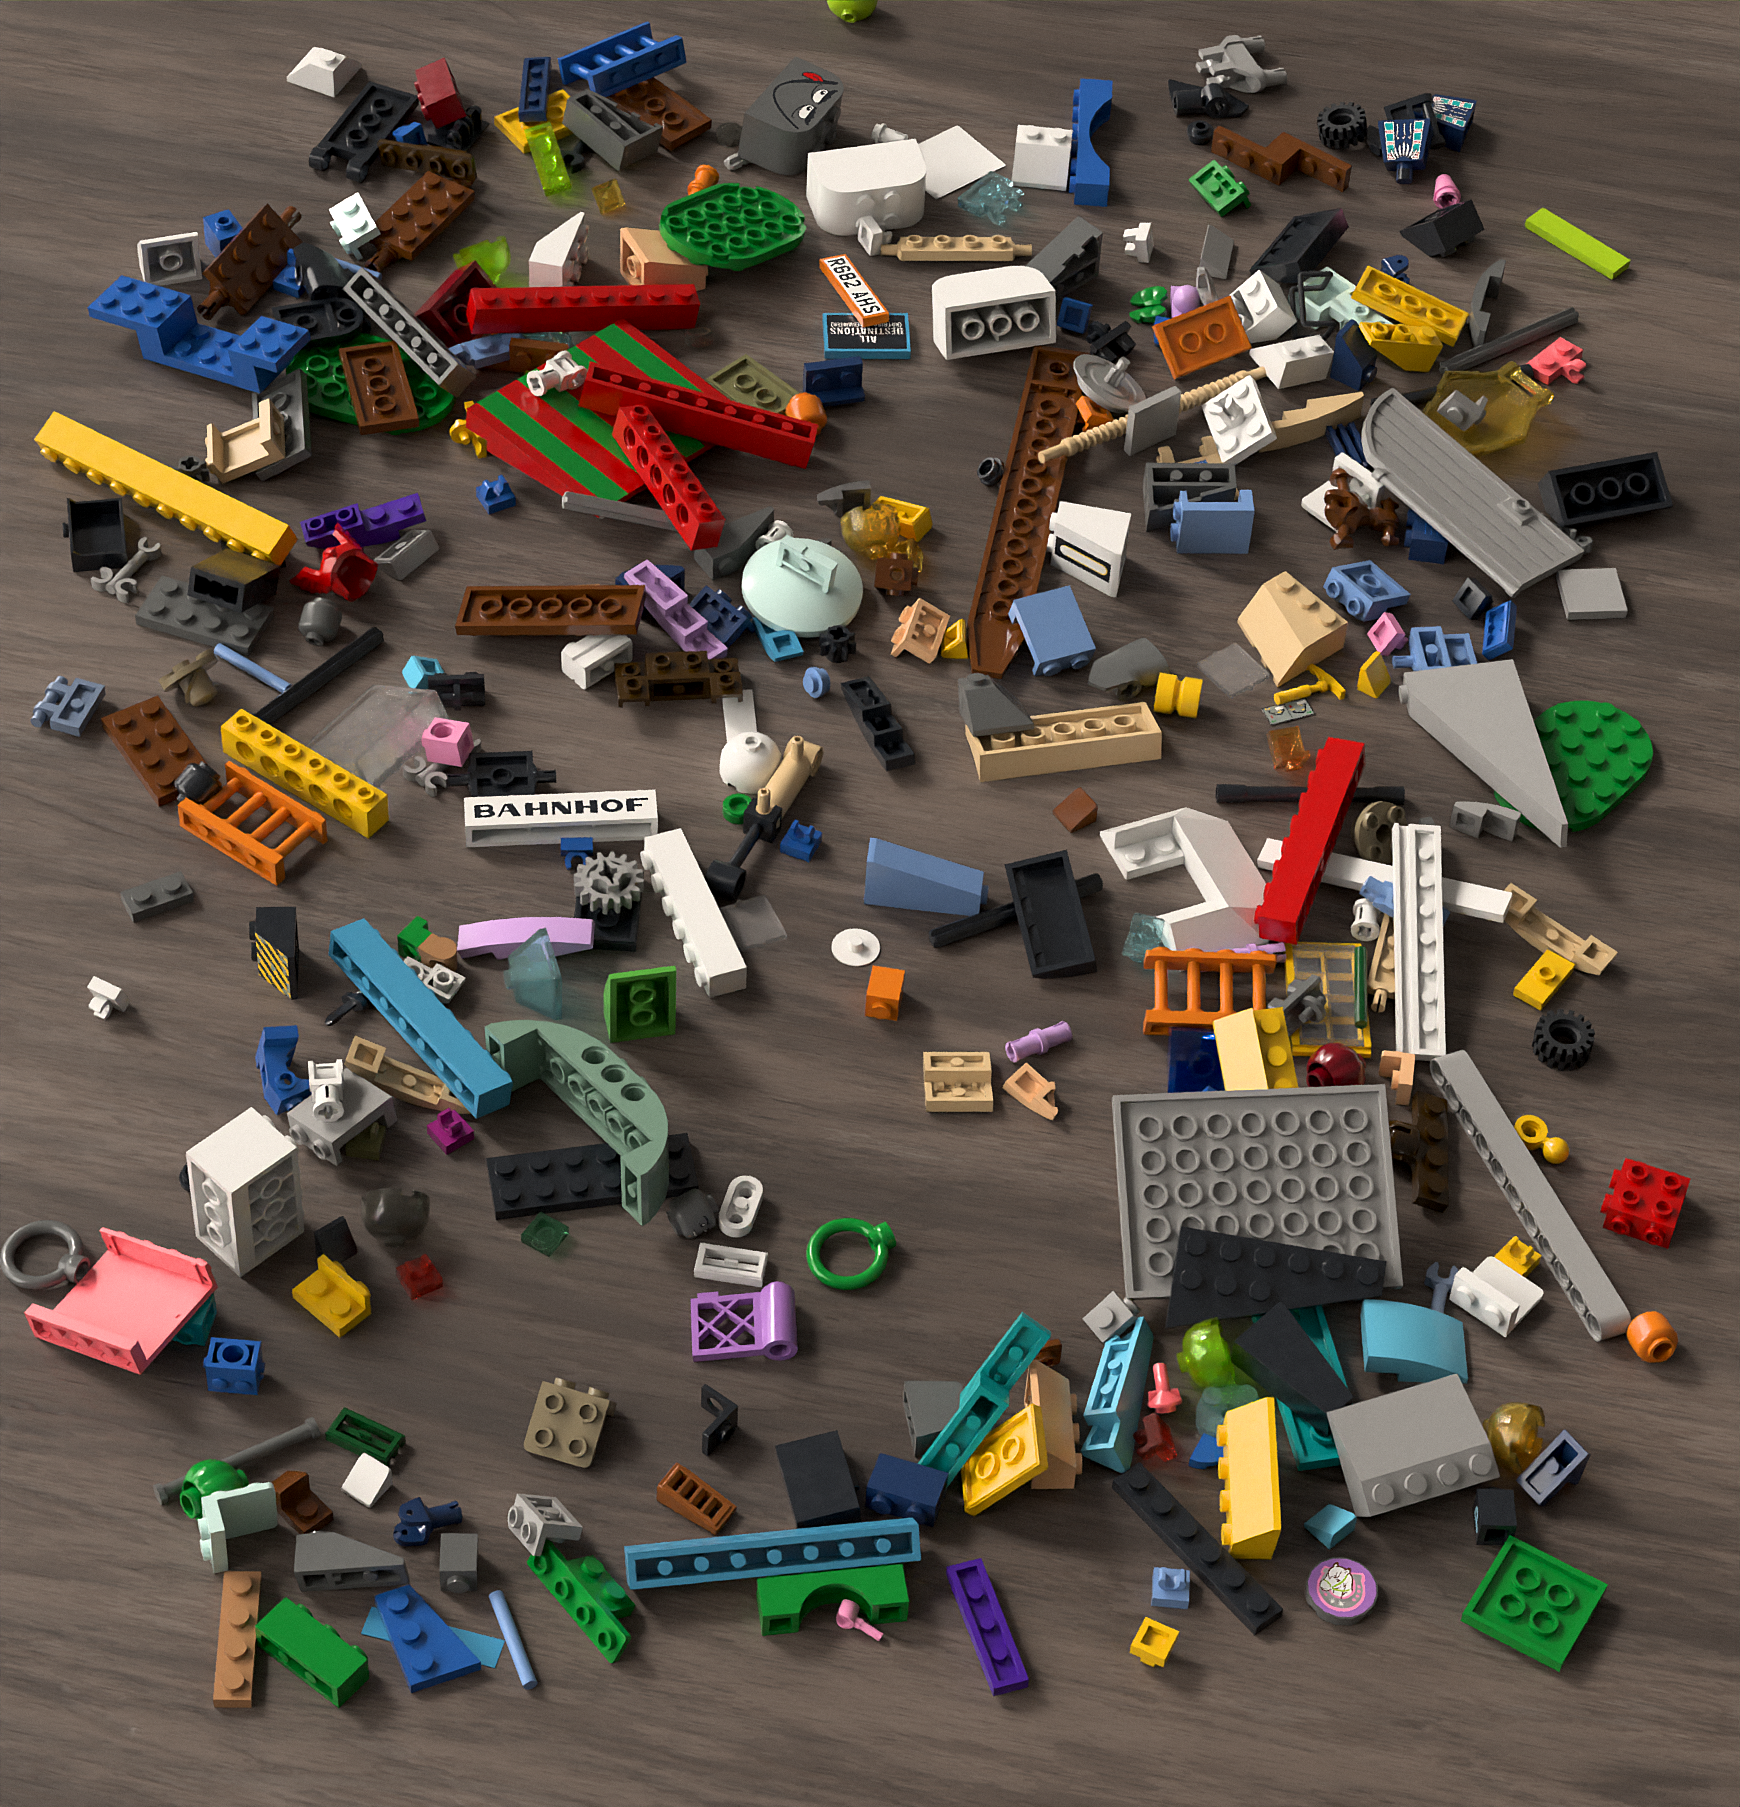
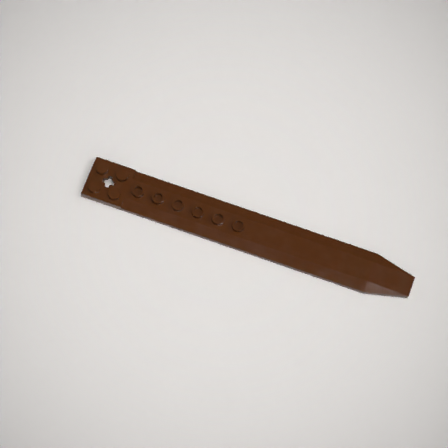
[967,345,1091,679]

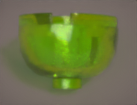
[452,235,511,283]
[1176,1317,1236,1390]

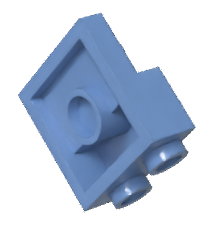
[1323,560,1411,622]

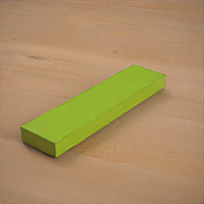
[1525,208,1631,280]

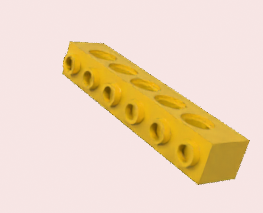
[221,709,389,839]

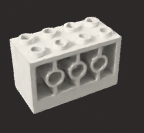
[186,1107,304,1277]

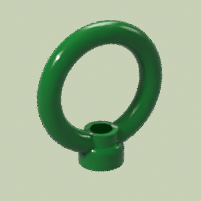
[806,1218,896,1290]

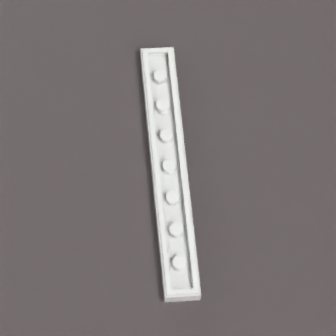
[1257,838,1513,923]

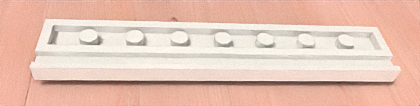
[1392,823,1446,1061]

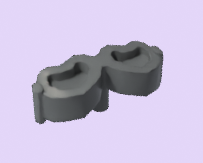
[1554,523,1593,554]

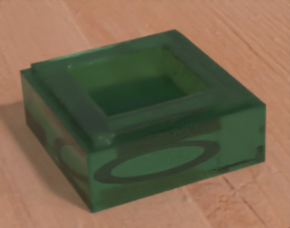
[521,1212,569,1257]

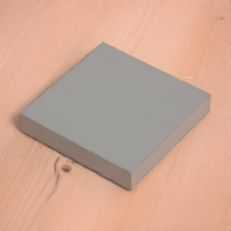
[1124,386,1181,456]
[1556,568,1628,620]

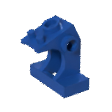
[255,1025,312,1115]

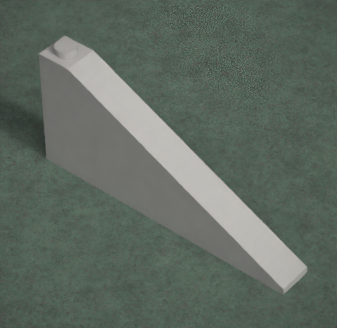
[1399,659,1568,848]

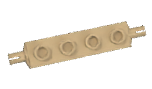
[880,235,1032,261]
[1367,913,1395,1013]

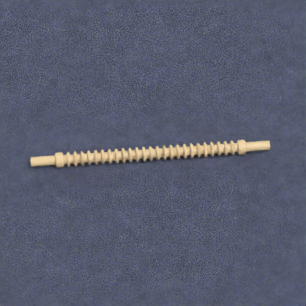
[1038,366,1267,463]

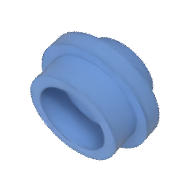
[803,667,830,698]

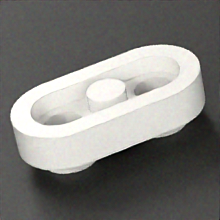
[719,1176,763,1237]

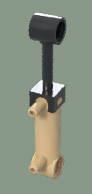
[705,736,824,900]

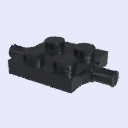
[448,751,556,797]

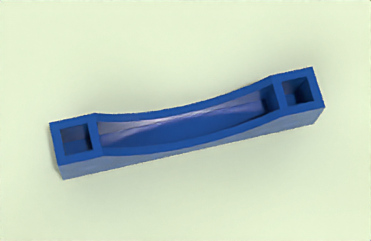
[1069,78,1113,207]

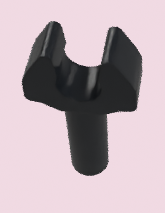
[557,139,588,174]

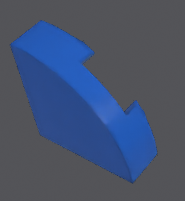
[1188,1433,1223,1469]

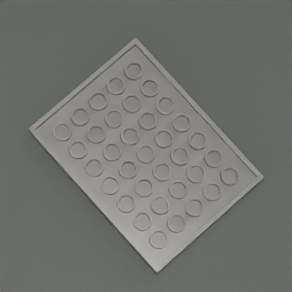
[1112,1084,1403,1301]

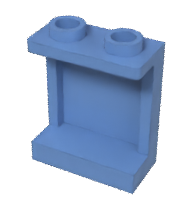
[1170,490,1255,554]
[1008,585,1096,676]

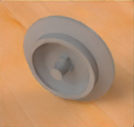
[1073,354,1146,413]

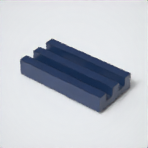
[1325,422,1372,469]

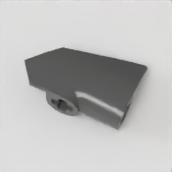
[1088,638,1170,701]

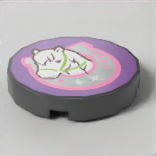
[1305,1557,1378,1626]

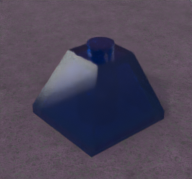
[1167,1026,1225,1093]

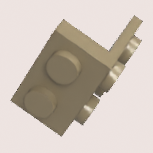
[523,1378,617,1468]

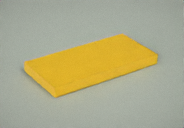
[1351,266,1469,347]

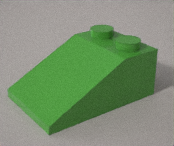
[604,966,676,1043]

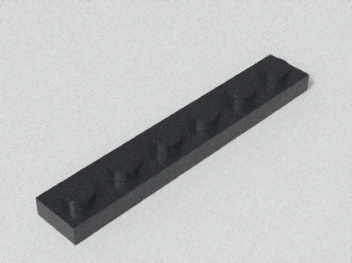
[1112,1462,1283,1636]

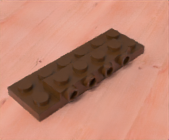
[455,585,646,636]

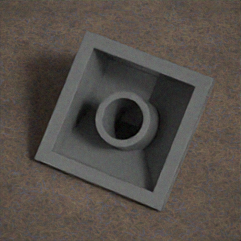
[958,673,1034,737]

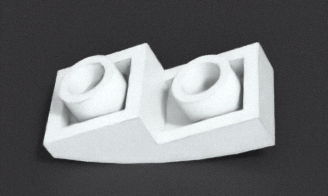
[404,956,465,1003]

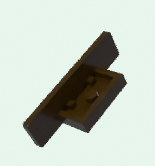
[377,139,477,181]

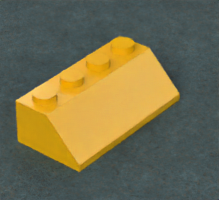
[1216,1397,1281,1560]

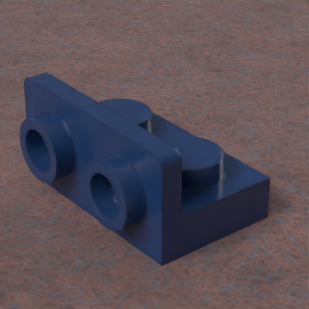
[803,356,865,407]
[689,585,756,648]

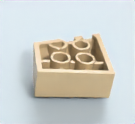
[1237,571,1348,688]

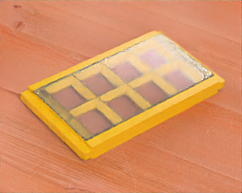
[1283,942,1371,1058]

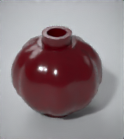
[1306,1042,1366,1087]

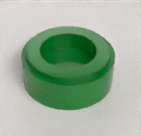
[722,793,752,824]

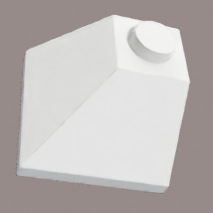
[287,47,361,98]

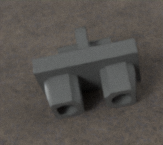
[1268,974,1327,1036]

